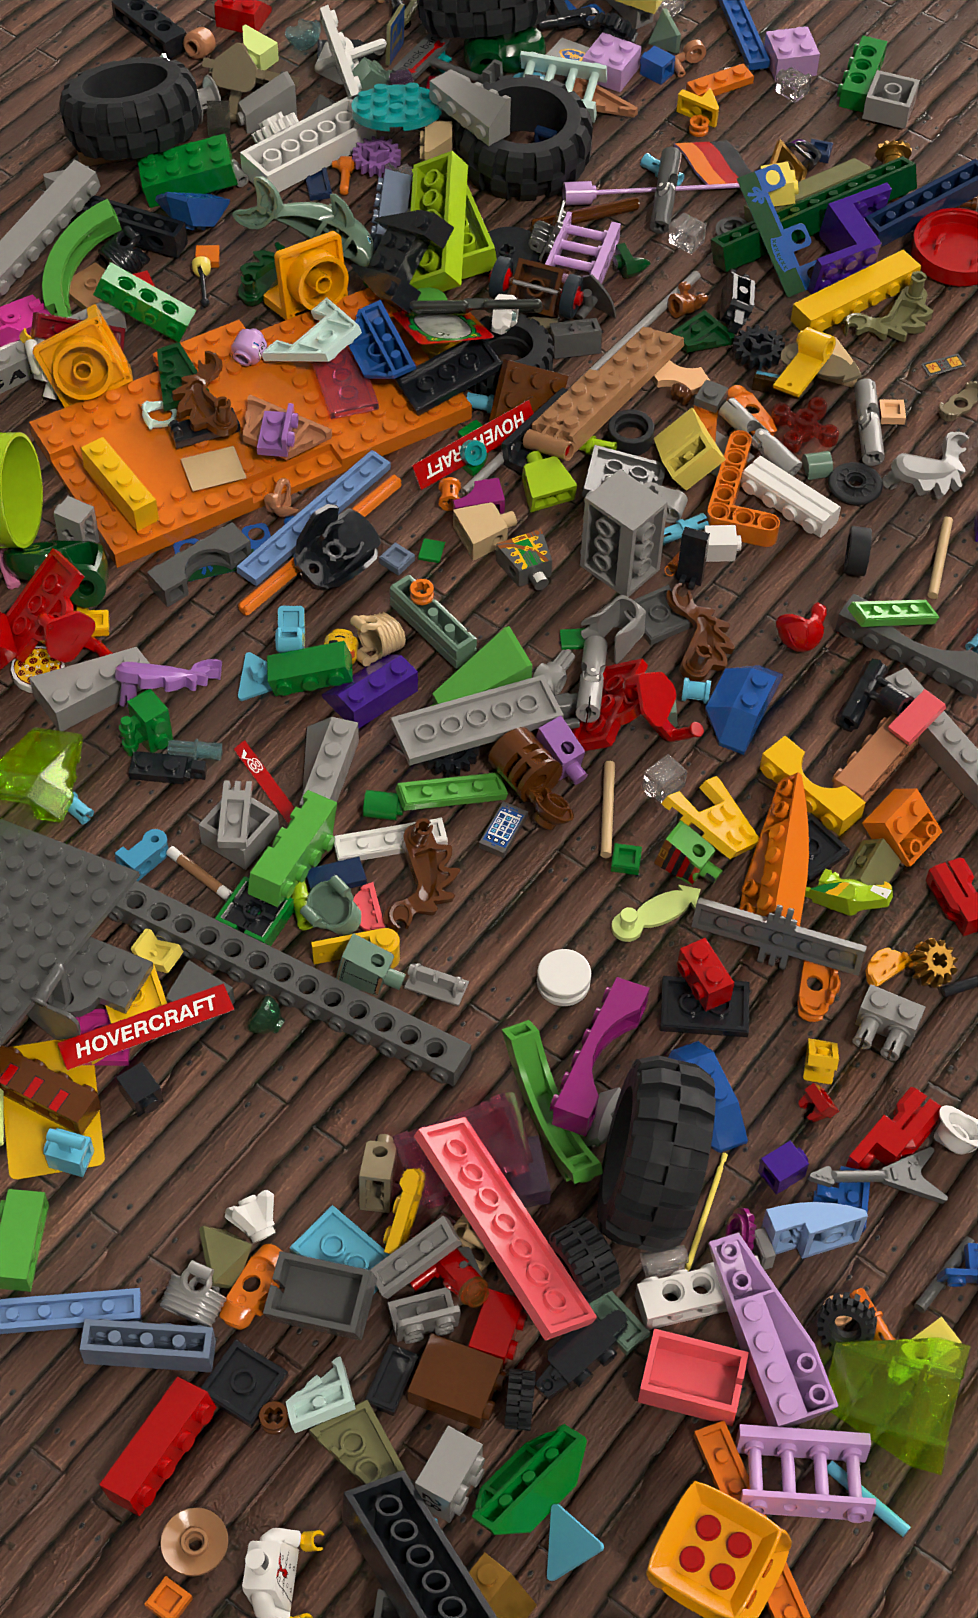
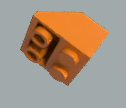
[862,788,942,867]

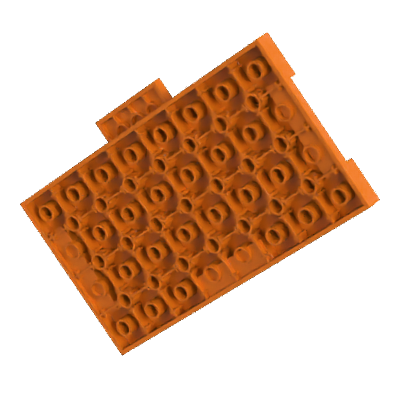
[29,288,472,568]

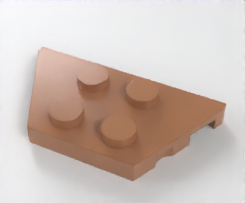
[243,395,332,460]

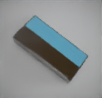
[752,370,800,399]

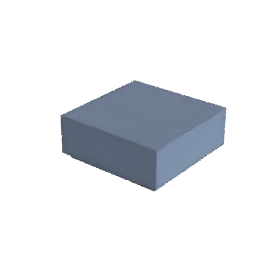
[379,542,415,576]

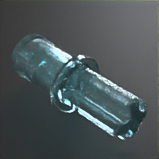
[168,739,223,761]

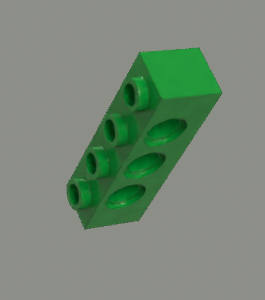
[837,35,888,112]
[93,262,196,342]

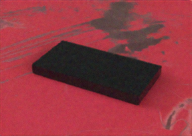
[395,339,502,416]

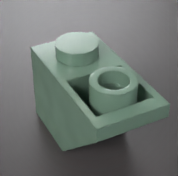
[352,57,399,91]

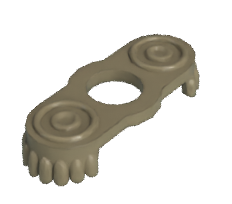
[939,381,978,421]

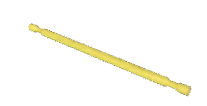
[685,1153,728,1272]

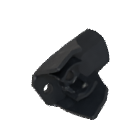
[294,504,381,590]

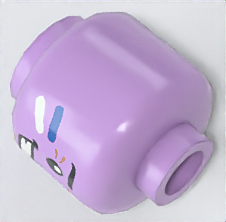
[231,328,267,366]

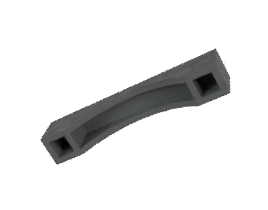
[835,594,978,699]

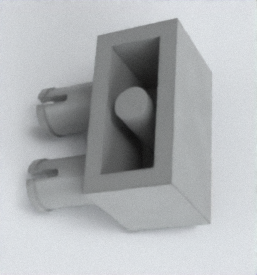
[853,984,925,1061]

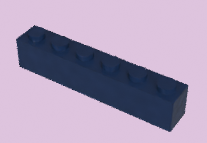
[865,159,978,247]

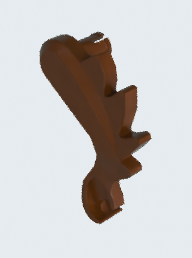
[665,583,735,682]

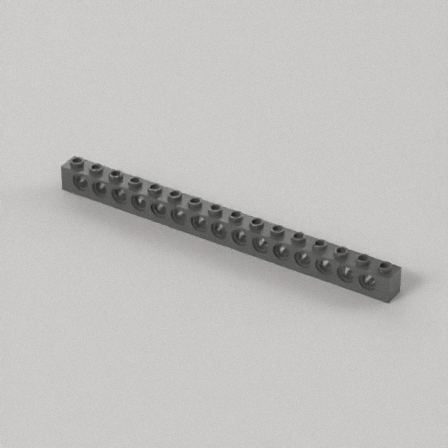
[108,881,471,1086]

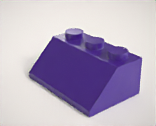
[322,655,418,729]

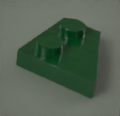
[671,310,735,353]

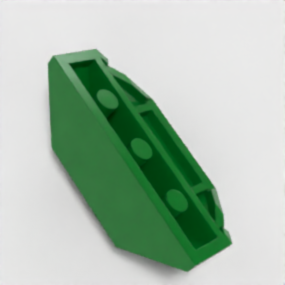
[472,1424,587,1535]

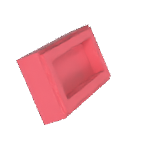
[888,689,946,746]

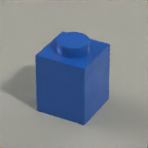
[640,46,675,85]

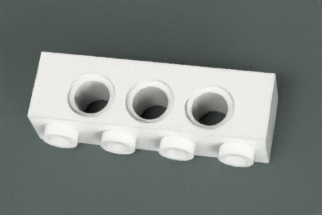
[635,1256,760,1330]

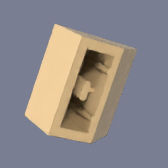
[420,121,452,162]

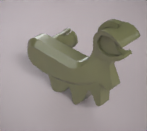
[842,271,933,342]

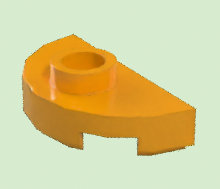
[865,948,914,987]

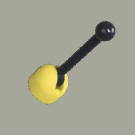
[192,256,211,307]

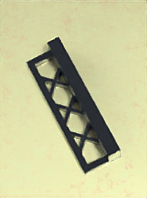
[502,387,568,474]

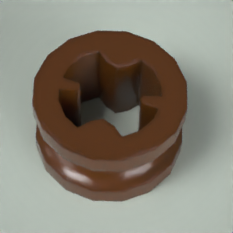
[259,1401,289,1435]

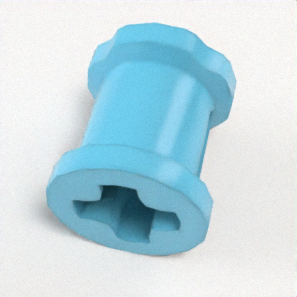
[681,677,711,704]

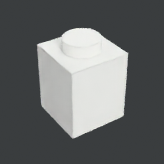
[704,525,741,562]

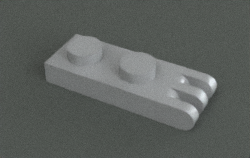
[217,781,253,849]

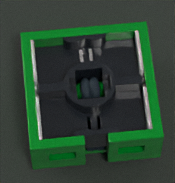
[215,876,295,946]

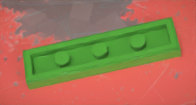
[847,600,940,627]
[396,773,508,811]

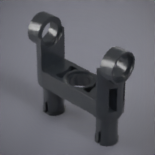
[537,0,600,31]

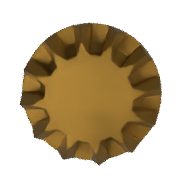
[875,140,912,164]

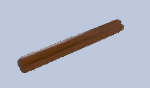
[530,197,640,230]

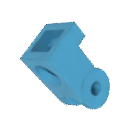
[115,829,168,881]

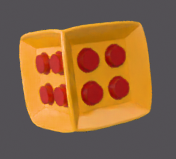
[646,1481,792,1618]

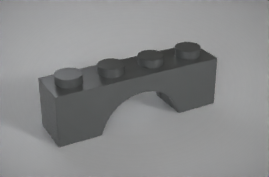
[147,522,252,607]

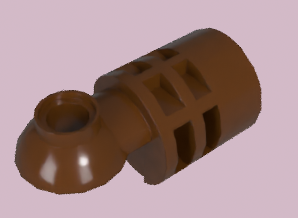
[488,727,574,830]

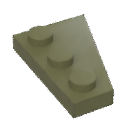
[309,1400,410,1485]

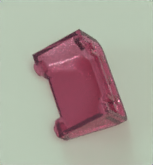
[392,1092,534,1210]

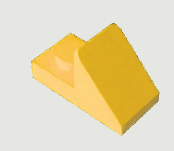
[676,88,719,128]
[803,1038,839,1084]

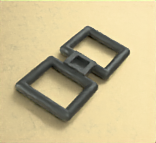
[410,298,543,314]

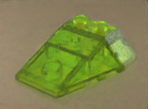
[0,727,83,823]
[828,1337,971,1475]

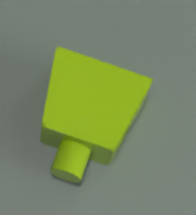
[522,451,577,512]

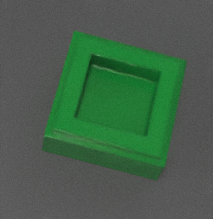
[611,843,642,875]

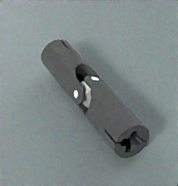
[650,147,682,234]

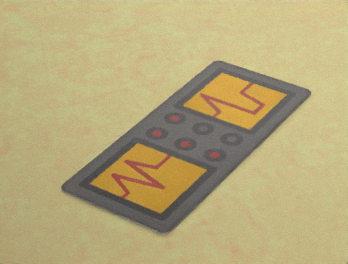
[921,354,966,376]

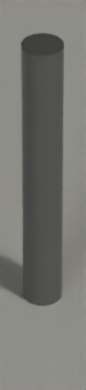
[914,1237,975,1313]

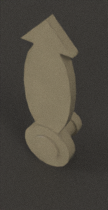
[781,343,862,384]

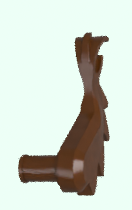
[172,351,238,437]
[383,818,460,933]

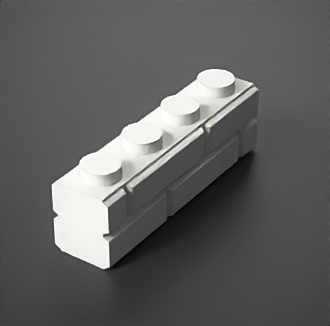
[741,456,841,538]

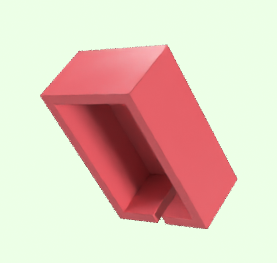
[638,1329,749,1426]

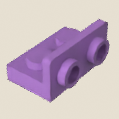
[257,403,299,457]

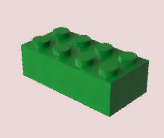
[137,134,238,208]

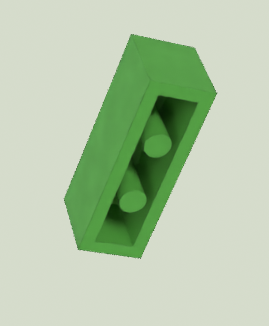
[0,1189,49,1292]

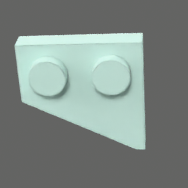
[286,1357,356,1433]

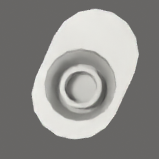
[934,1105,978,1155]

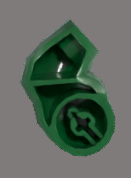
[463,26,546,75]
[3,540,109,608]

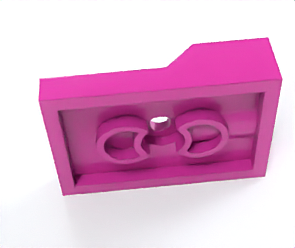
[0,294,51,347]

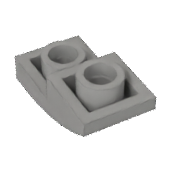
[580,1087,621,1147]

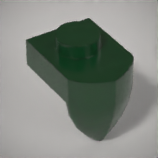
[613,243,651,279]

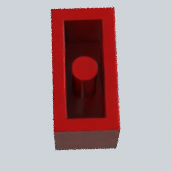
[468,1289,528,1369]

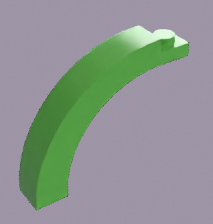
[42,199,122,318]
[502,1020,603,1184]

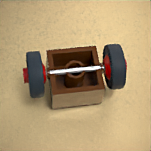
[489,256,584,319]

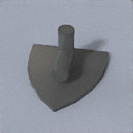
[576,274,616,320]

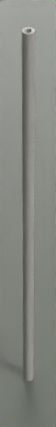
[461,271,701,496]

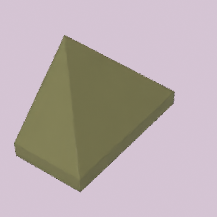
[199,1226,252,1289]

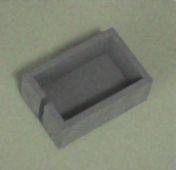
[263,1251,377,1341]

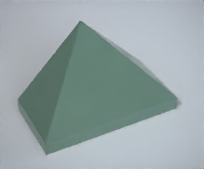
[648,8,681,53]

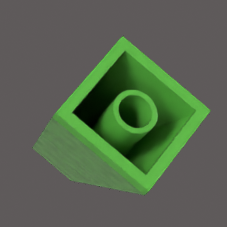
[430,626,532,706]

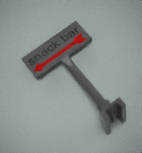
[392,33,503,84]

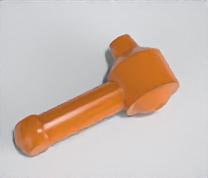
[332,156,355,195]

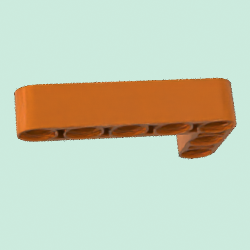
[706,430,780,547]

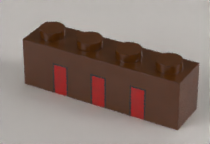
[0,1045,101,1135]

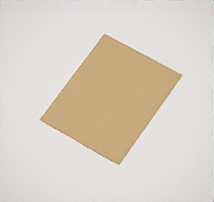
[181,446,246,491]

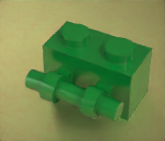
[119,689,173,757]

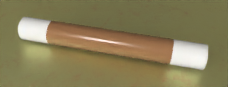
[166,846,233,902]

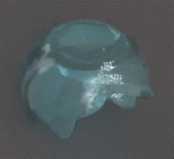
[285,18,321,51]

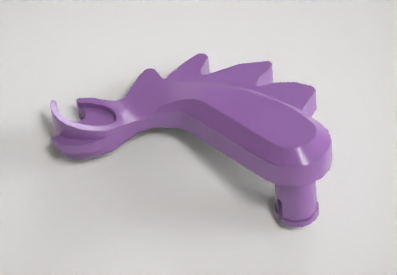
[115,659,222,707]

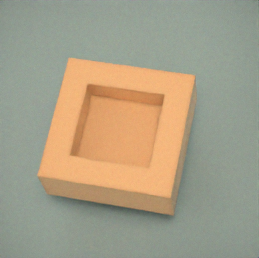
[878,400,906,425]

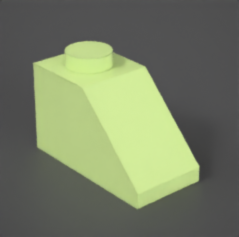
[242,24,279,70]

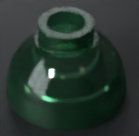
[246,995,285,1034]

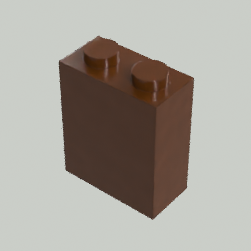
[408,1333,507,1429]

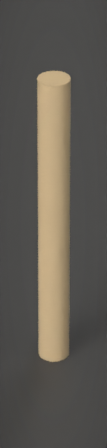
[928,517,953,599]
[600,761,615,858]

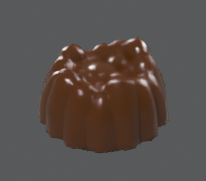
[671,383,693,405]

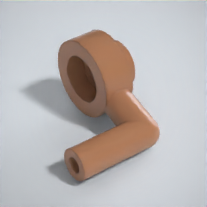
[674,40,706,78]

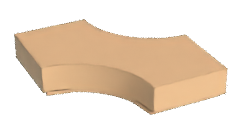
[651,360,710,395]

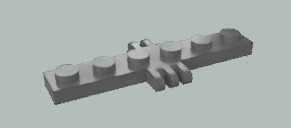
[691,897,867,976]

